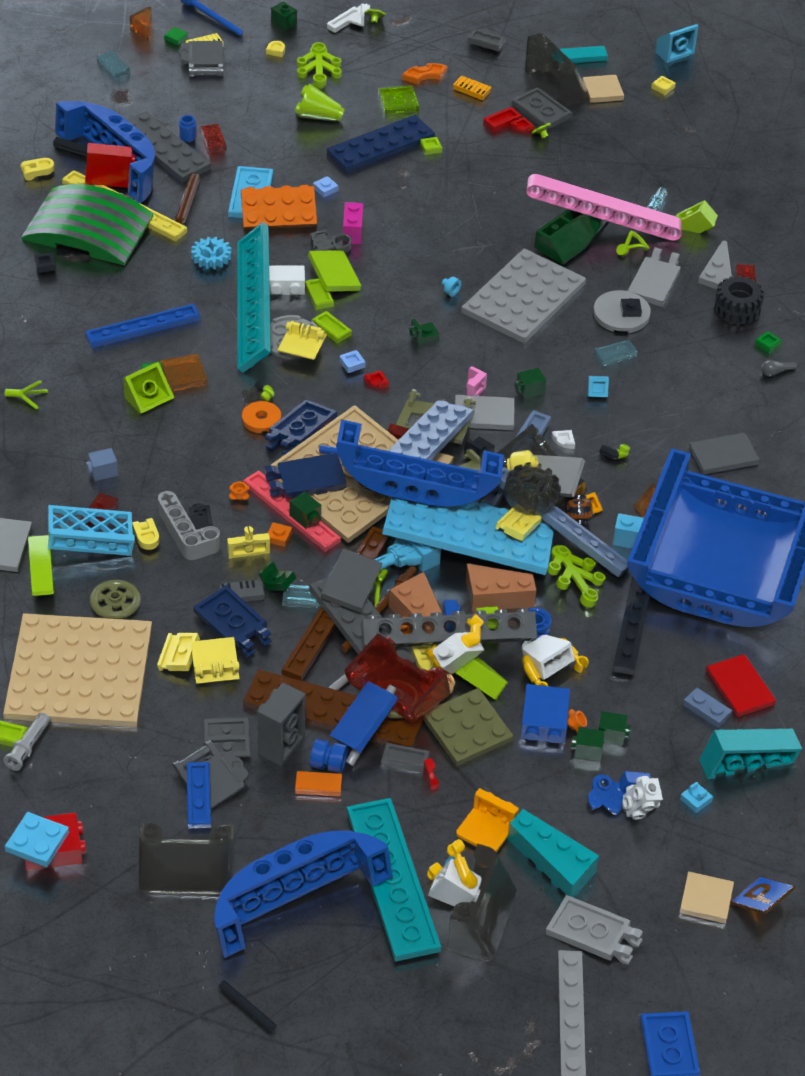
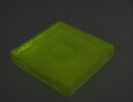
[378,85,419,114]

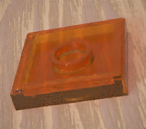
[160,354,208,391]

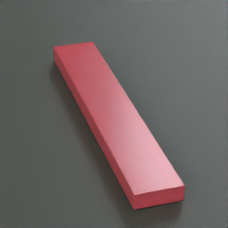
[243,471,341,552]

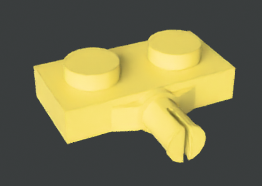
[227,526,270,559]

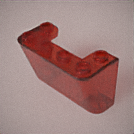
[344,633,450,722]

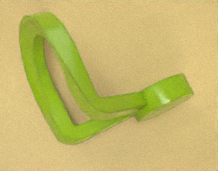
[616,230,650,256]

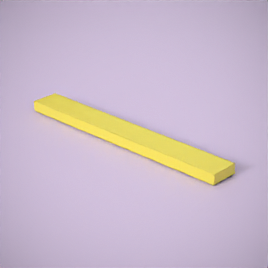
[62,170,187,242]

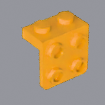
[456,788,519,854]

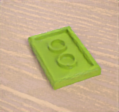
[308,250,361,292]

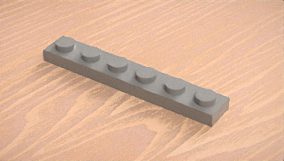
[558,950,586,1076]

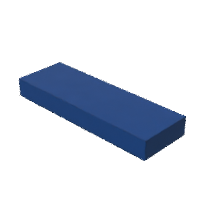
[187,762,211,828]

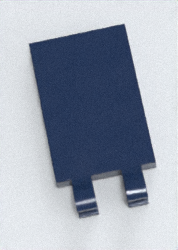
[265,399,338,455]
[265,453,346,499]
[193,585,272,657]

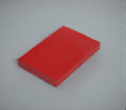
[706,654,776,718]

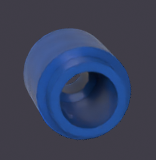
[179,115,197,142]

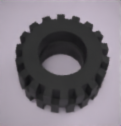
[714,276,764,324]

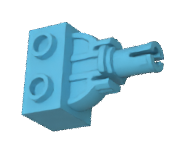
[373,538,441,572]

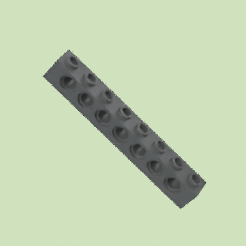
[361,608,537,649]

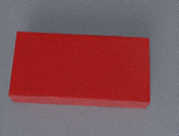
[483,107,522,133]

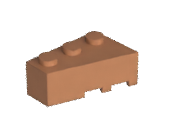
[466,564,536,612]
[389,572,445,634]

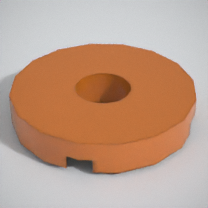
[242,401,281,433]

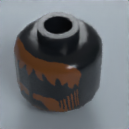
[566,495,593,526]

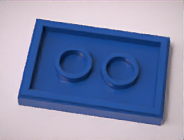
[330,681,399,753]
[640,1011,701,1076]

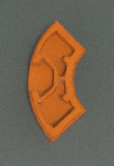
[402,63,448,84]

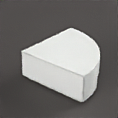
[551,430,575,449]

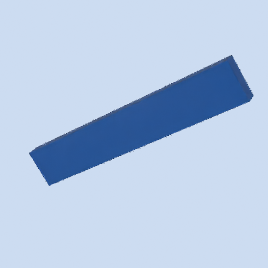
[85,304,200,348]

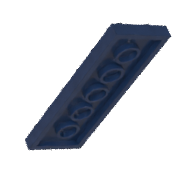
[327,114,435,173]

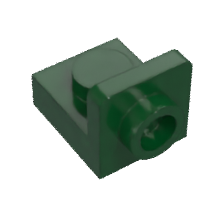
[409,319,439,345]
[258,561,296,591]

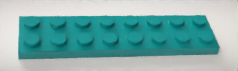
[346,798,441,962]

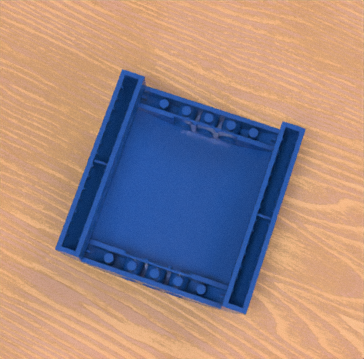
[627,448,805,627]

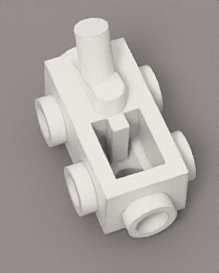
[622,776,663,820]

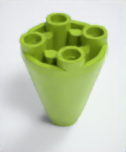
[294,84,345,122]

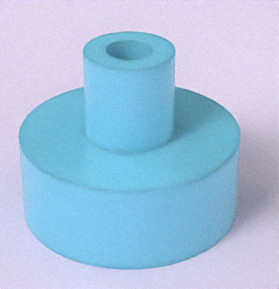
[442,276,461,297]

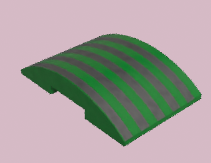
[22,184,154,266]

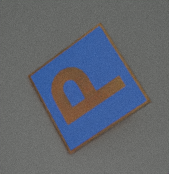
[730,876,795,915]

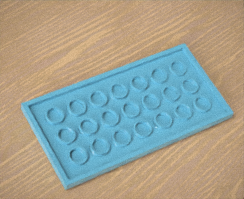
[382,497,554,575]

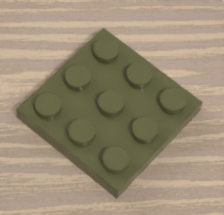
[422,688,514,767]

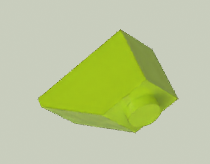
[676,200,718,233]

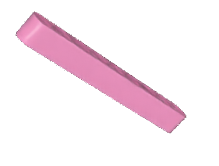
[527,174,682,241]

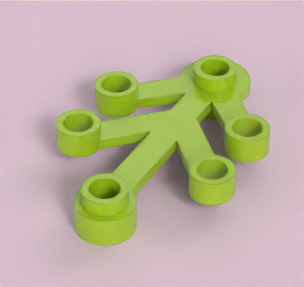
[297,42,342,89]
[547,545,606,608]

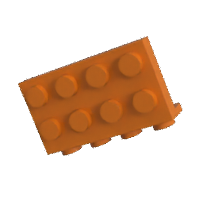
[241,185,317,230]

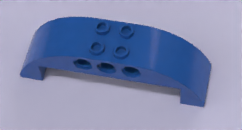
[55,101,155,203]
[336,419,504,506]
[214,831,393,958]

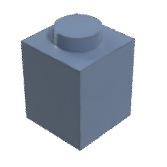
[86,448,118,481]

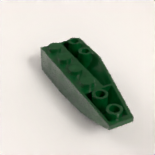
[534,207,607,265]

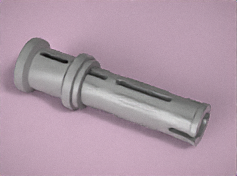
[3,713,51,771]

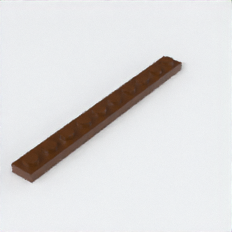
[282,526,391,681]

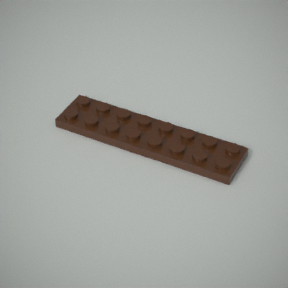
[243,669,424,748]

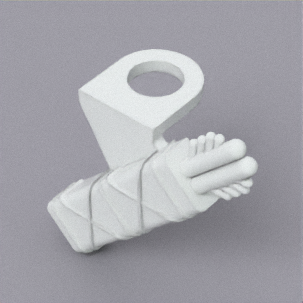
[327,4,370,33]

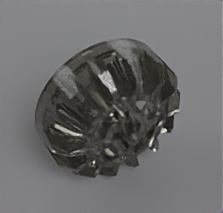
[504,462,561,516]

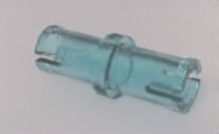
[646,187,668,211]

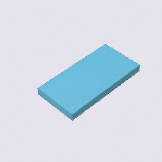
[228,166,273,218]

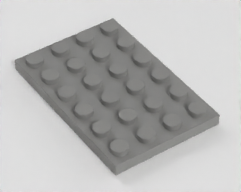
[461,248,586,344]

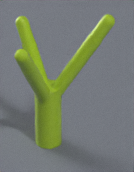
[5,380,48,409]
[374,568,388,607]

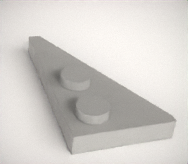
[698,240,732,289]

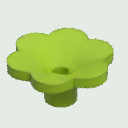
[365,9,386,23]
[531,123,551,139]

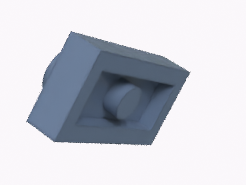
[683,688,732,728]

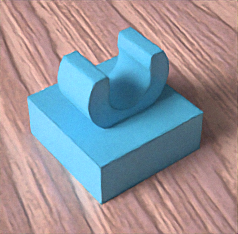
[588,376,609,397]
[680,782,713,813]

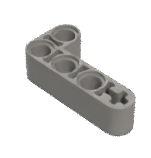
[158,491,220,560]

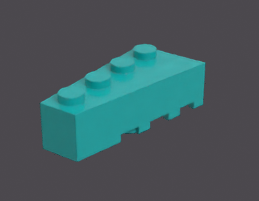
[699,728,802,780]
[508,809,599,898]

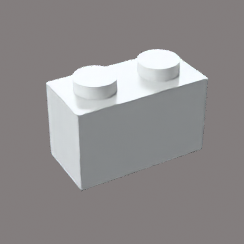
[269,266,305,295]

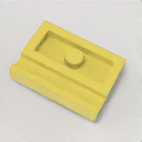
[495,505,542,541]
[157,633,200,671]

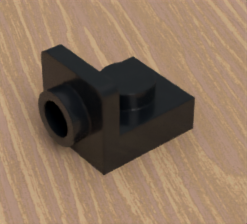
[464,436,495,459]
[188,503,213,530]

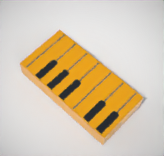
[453,75,492,101]

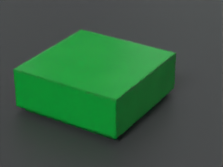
[164,27,188,46]
[755,331,782,354]

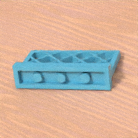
[47,505,135,556]

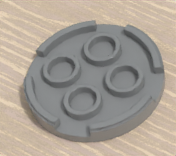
[594,290,651,333]
[270,315,318,359]

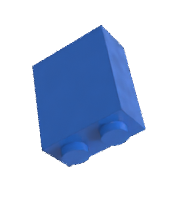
[521,684,570,744]

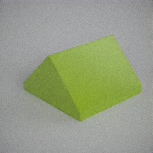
[124,362,175,414]

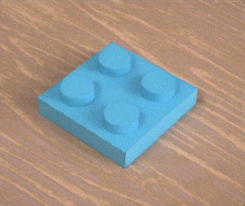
[5,812,69,867]

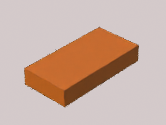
[295,771,342,797]

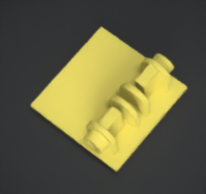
[277,321,327,360]
[191,637,240,684]

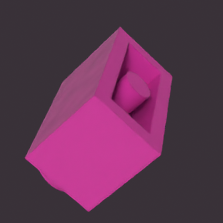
[343,202,363,244]

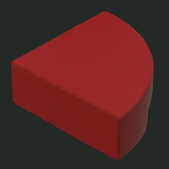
[510,117,535,133]
[363,370,389,389]
[423,758,439,791]

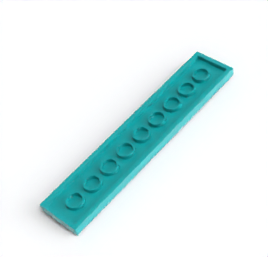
[237,222,271,373]

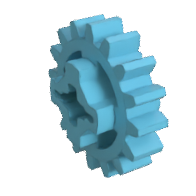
[191,237,232,269]

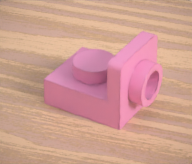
[466,366,487,396]

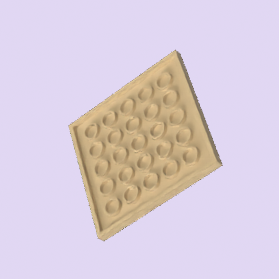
[265,405,398,543]
[3,613,152,727]

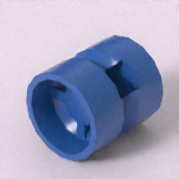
[310,739,348,774]

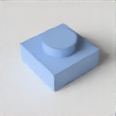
[313,176,338,198]
[339,350,366,373]

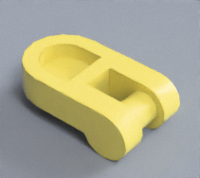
[20,158,54,181]
[132,518,159,550]
[410,646,435,675]

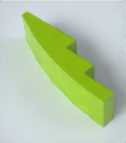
[28,535,54,596]

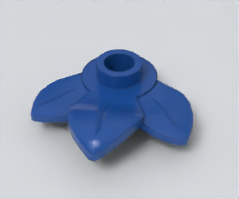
[588,774,626,815]

